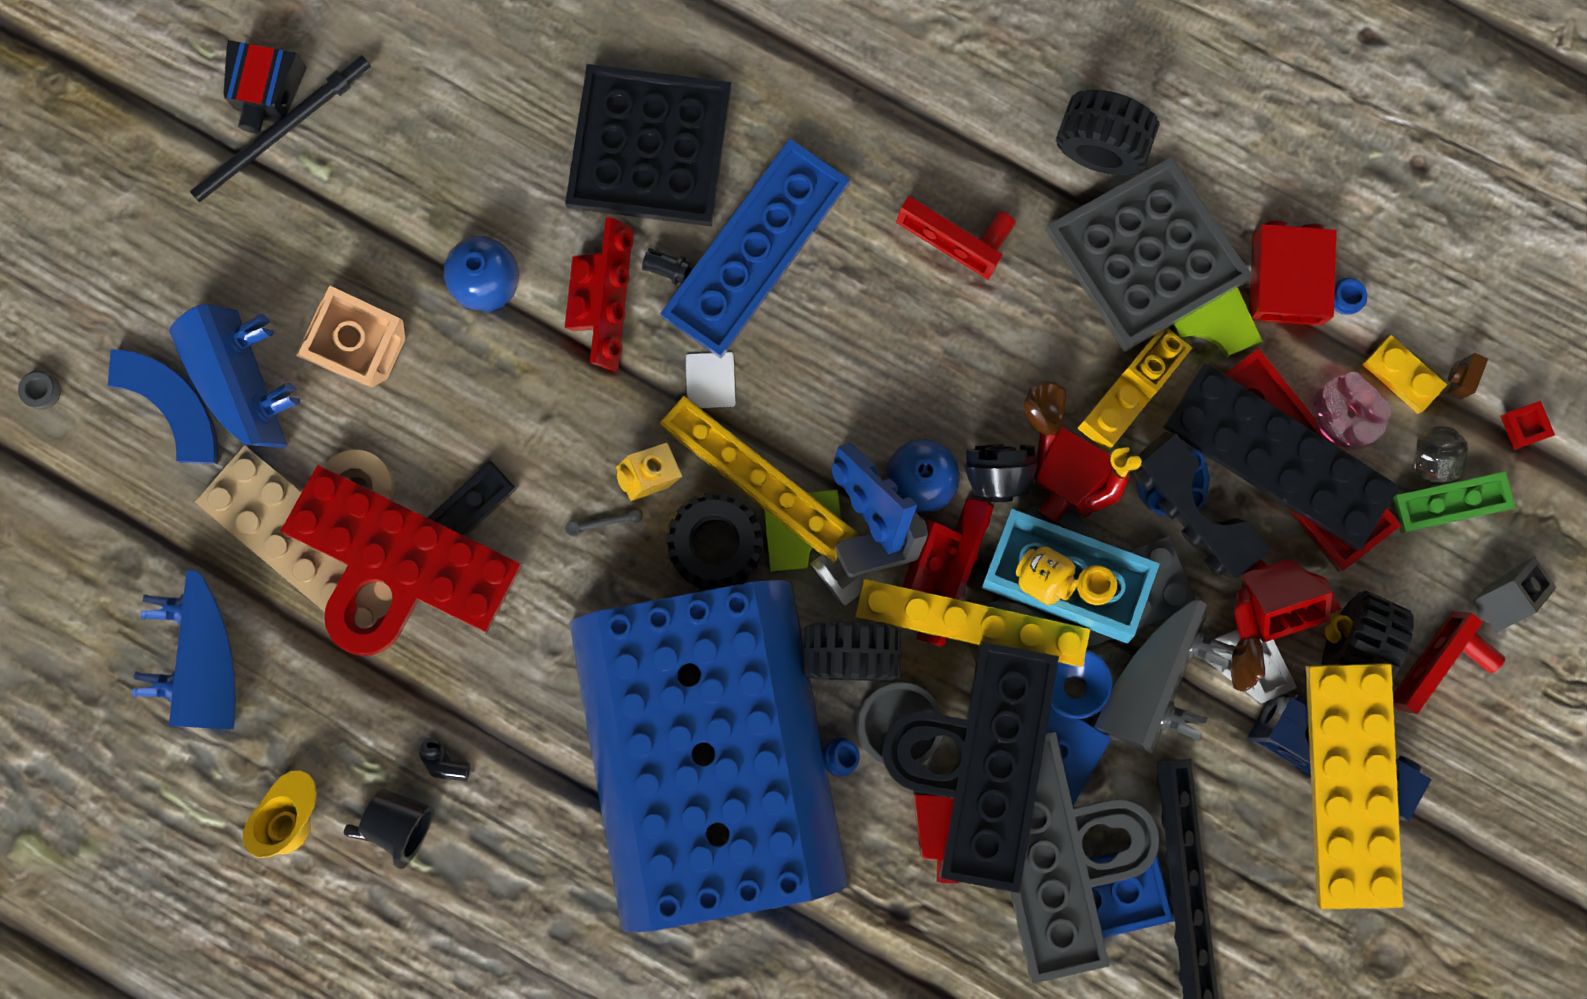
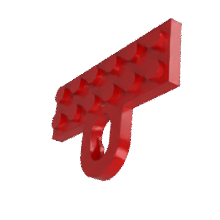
[280,464,522,656]

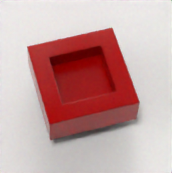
[1500,401,1555,450]

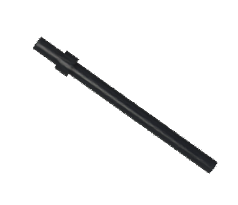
[190,55,371,202]

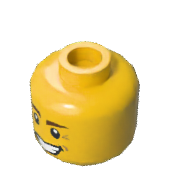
[1016,546,1078,605]

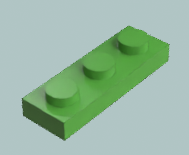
[1392,471,1516,533]

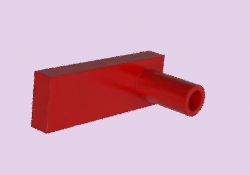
[896,196,1016,280]
[1393,611,1506,714]

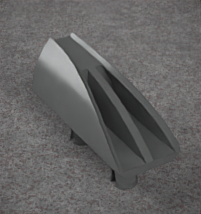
[1094,600,1235,754]

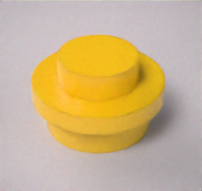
[1077,565,1117,605]

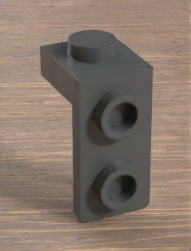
[835,511,928,578]

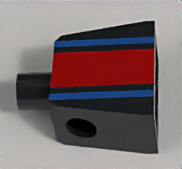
[223,40,306,134]

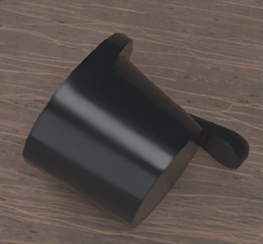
[344,789,434,869]

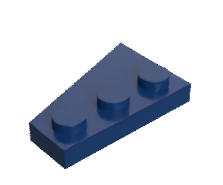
[832,443,917,555]

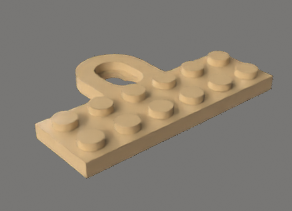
[195,445,395,628]

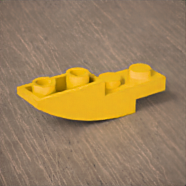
[1078,328,1192,452]

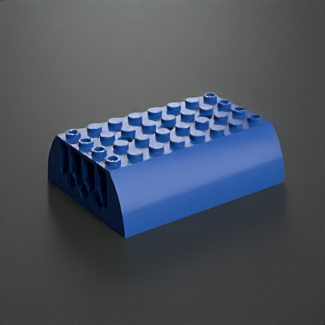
[569,580,849,932]

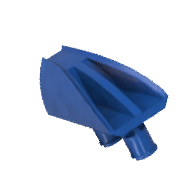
[169,304,300,448]
[132,570,236,729]

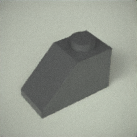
[1474,556,1557,632]

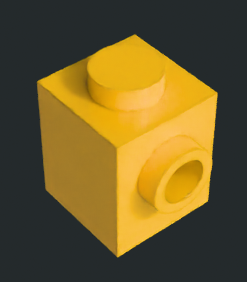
[616,442,682,501]

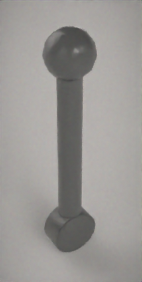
[565,508,643,536]

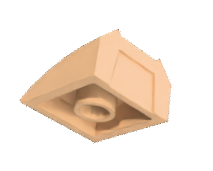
[296,285,406,388]

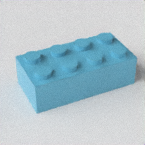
[982,509,1160,643]

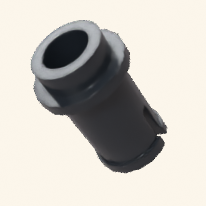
[642,248,692,285]

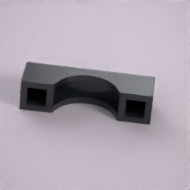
[1134,432,1271,580]

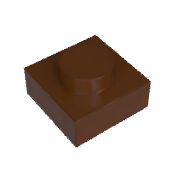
[1447,353,1488,400]

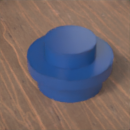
[1334,278,1367,315]
[823,738,860,777]

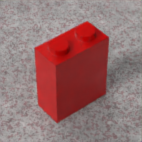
[1249,221,1337,326]

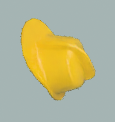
[242,770,317,858]

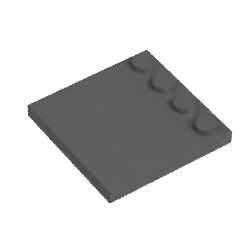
[1046,157,1253,352]

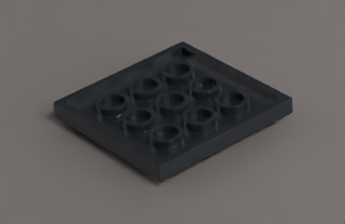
[565,64,732,227]

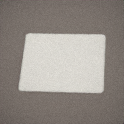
[686,352,735,408]

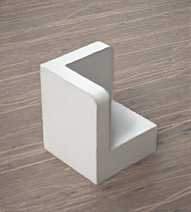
[810,555,874,606]

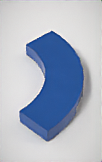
[108,349,218,464]

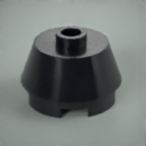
[963,444,1039,502]

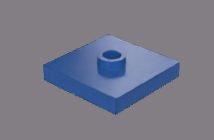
[1046,707,1111,805]

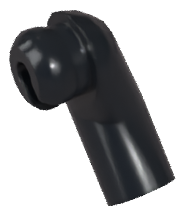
[419,738,470,782]

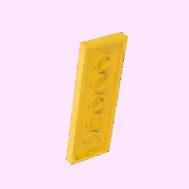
[1306,663,1403,909]

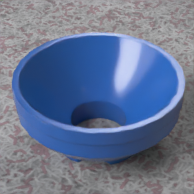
[1051,650,1112,719]

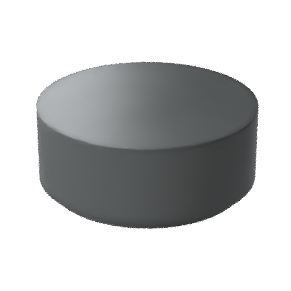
[18,371,61,410]

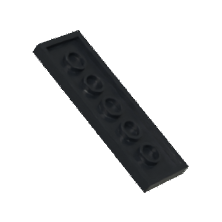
[1162,363,1400,551]

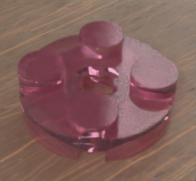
[1314,372,1392,449]

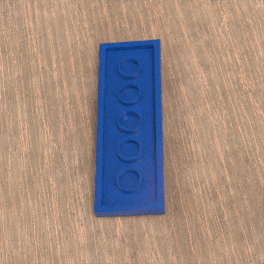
[660,139,850,359]

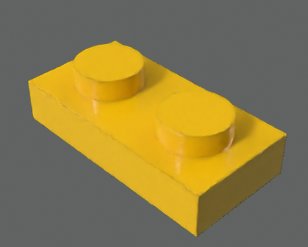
[1362,335,1447,414]

